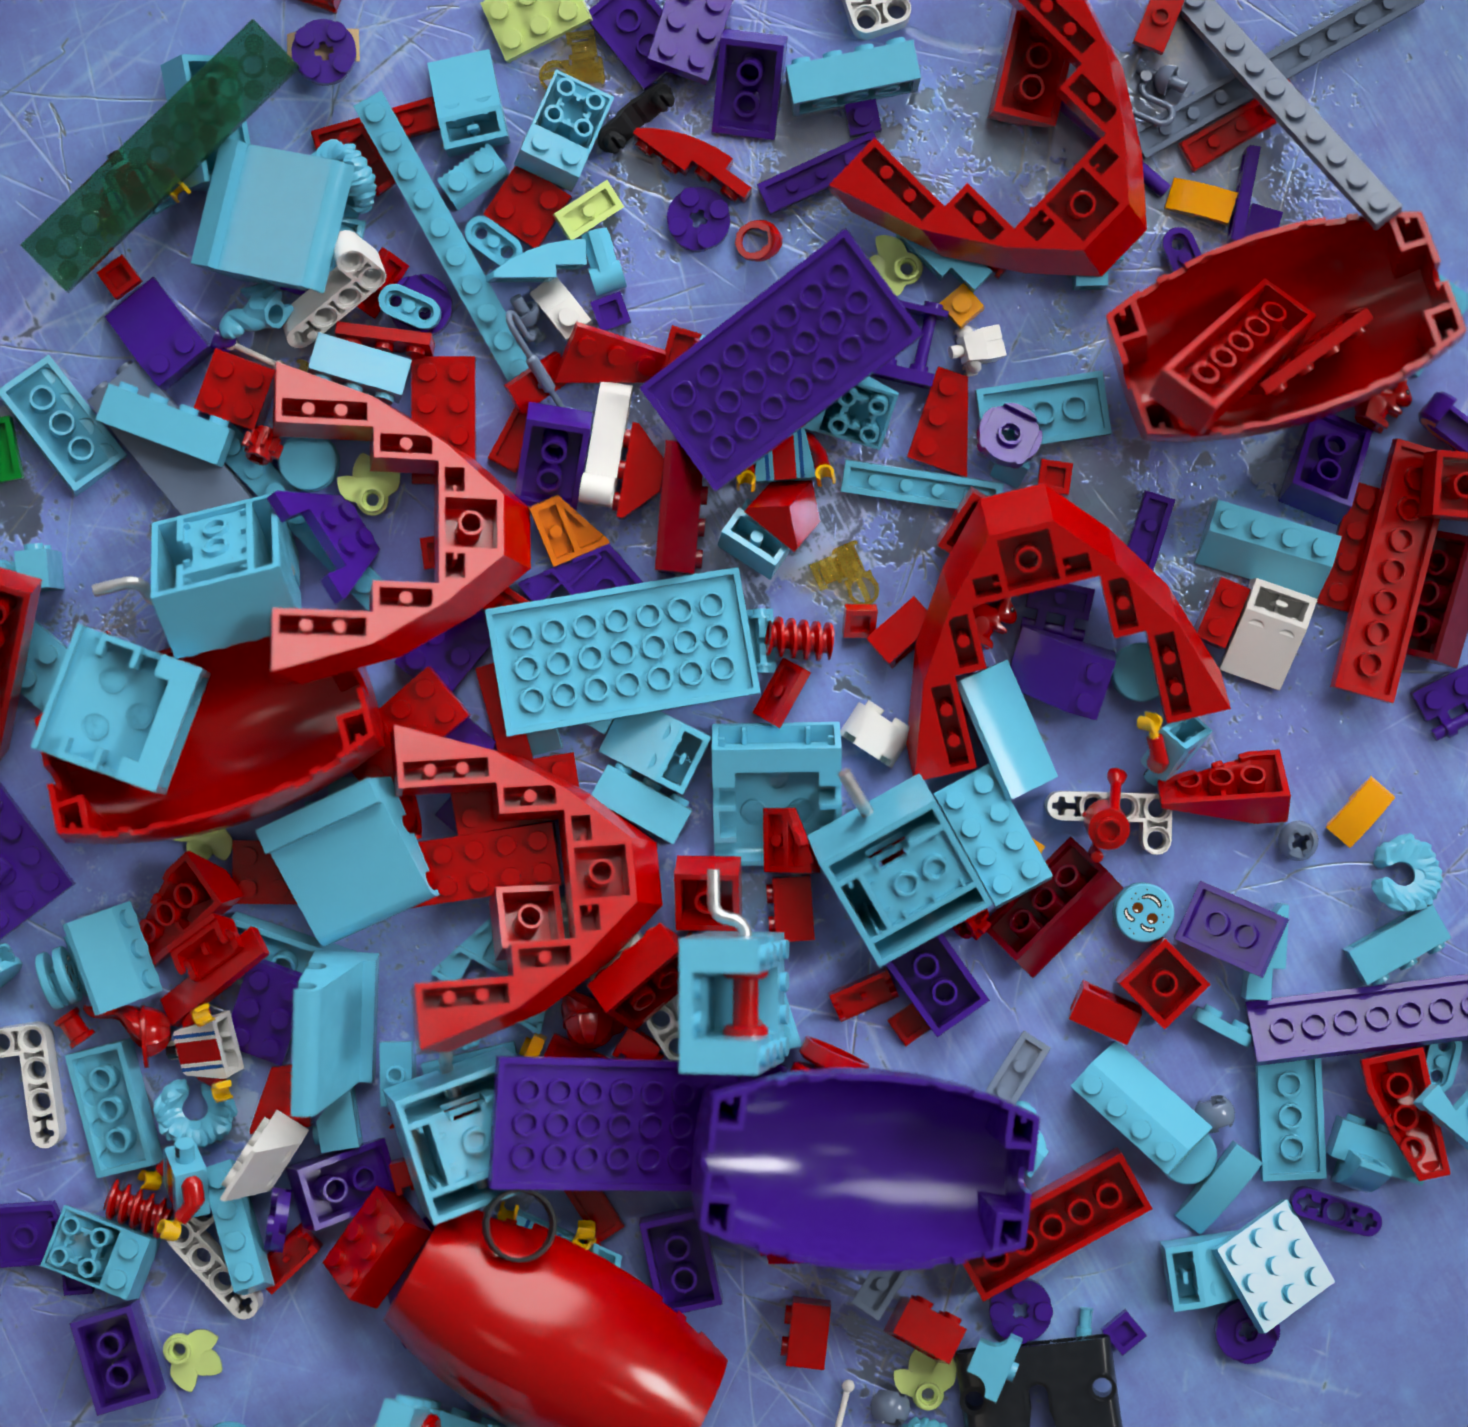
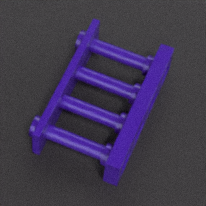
[871,300,949,390]

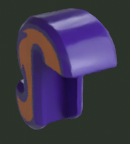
[1418,392,1468,452]

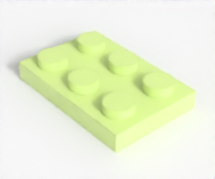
[480,0,593,63]

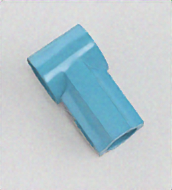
[581,227,627,296]

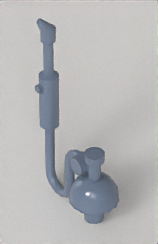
[1066,61,1189,127]
[506,294,567,408]

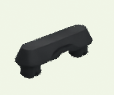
[598,83,675,154]

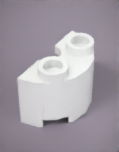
[840,700,910,768]

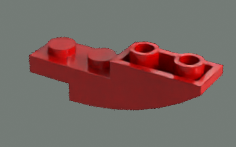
[633,128,752,203]

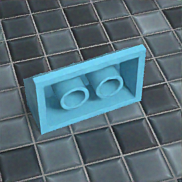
[63,901,163,1016]

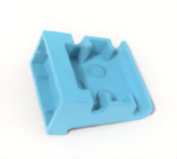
[191,138,355,293]
[30,623,211,795]
[712,722,842,866]
[255,777,440,946]
[291,949,379,1117]

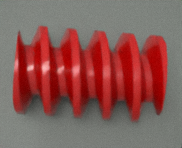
[765,616,835,662]
[103,1179,174,1239]

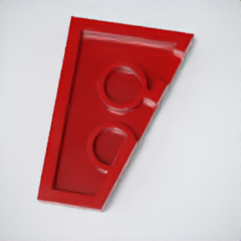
[553,321,667,383]
[906,366,968,477]

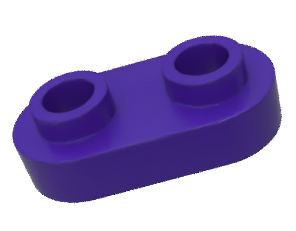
[1161,227,1202,272]

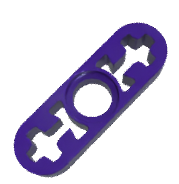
[1290,1186,1382,1237]

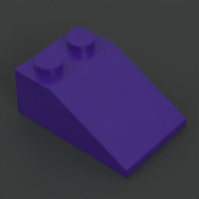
[712,28,788,140]
[105,276,214,391]
[514,402,592,511]
[1278,414,1373,525]
[1010,625,1116,721]
[285,1137,396,1231]

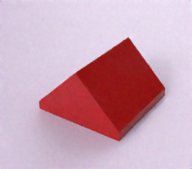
[744,480,820,552]

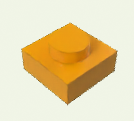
[939,283,984,329]
[519,1033,547,1057]

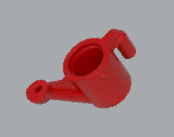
[1082,767,1130,863]

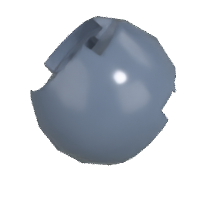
[1278,821,1319,861]
[1195,1095,1235,1133]
[870,1390,910,1425]

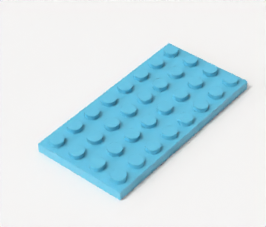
[485,567,761,737]

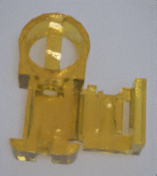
[539,29,606,91]
[809,540,879,604]

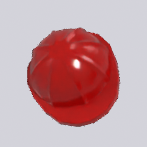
[561,989,625,1050]
[83,1004,171,1068]

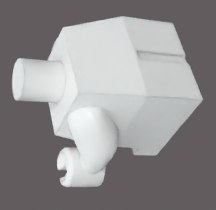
[948,324,1007,377]

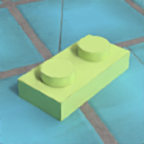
[553,180,624,240]

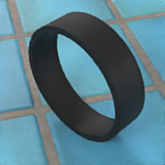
[482,1190,557,1262]

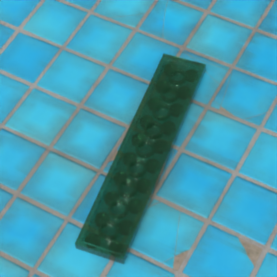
[20,19,300,293]

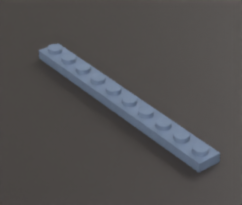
[1136,0,1425,160]
[1179,0,1403,230]
[851,1031,1051,1321]

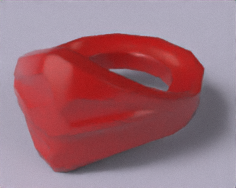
[735,220,783,262]

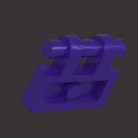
[1020,583,1095,642]
[1410,664,1468,741]

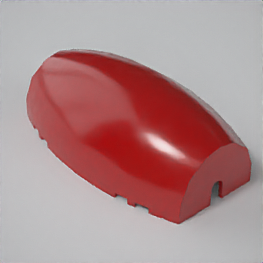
[1106,211,1467,442]
[34,636,385,844]
[383,1210,728,1427]

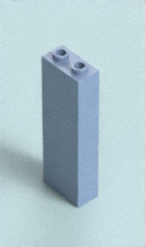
[87,360,254,515]

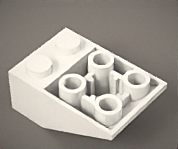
[1219,578,1317,691]
[220,1110,309,1202]

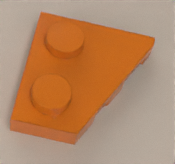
[528,495,610,567]

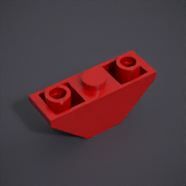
[612,422,664,520]

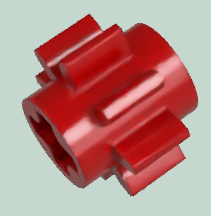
[241,425,284,465]
[953,908,992,940]

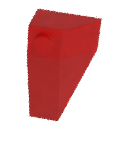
[1157,749,1291,824]
[139,851,244,968]
[1360,1046,1451,1181]

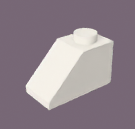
[529,277,593,342]

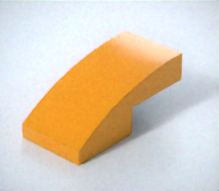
[1164,177,1238,225]
[1326,776,1395,848]

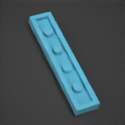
[841,459,1004,509]

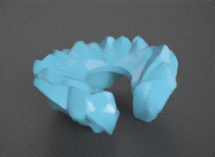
[312,139,377,218]
[1371,833,1443,912]
[153,1079,238,1148]

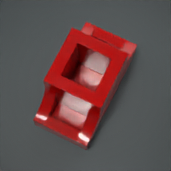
[1132,0,1185,55]

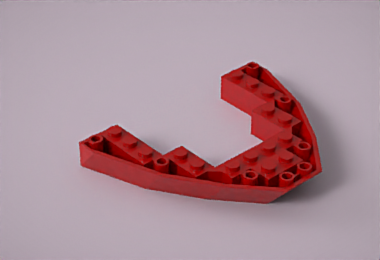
[828,0,1147,277]
[269,361,531,684]
[906,483,1231,780]
[390,724,663,1055]

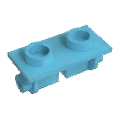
[746,608,776,673]

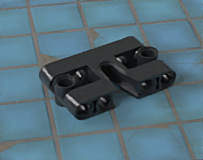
[954,1334,1123,1427]

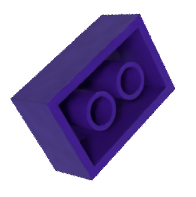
[886,933,990,1037]
[639,1206,723,1313]
[70,1299,166,1416]

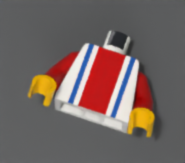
[166,1003,244,1103]

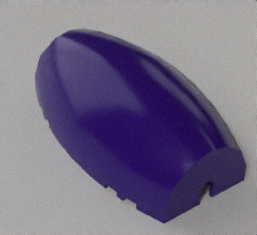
[692,1068,1040,1271]

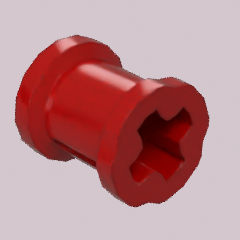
[53,1007,96,1049]

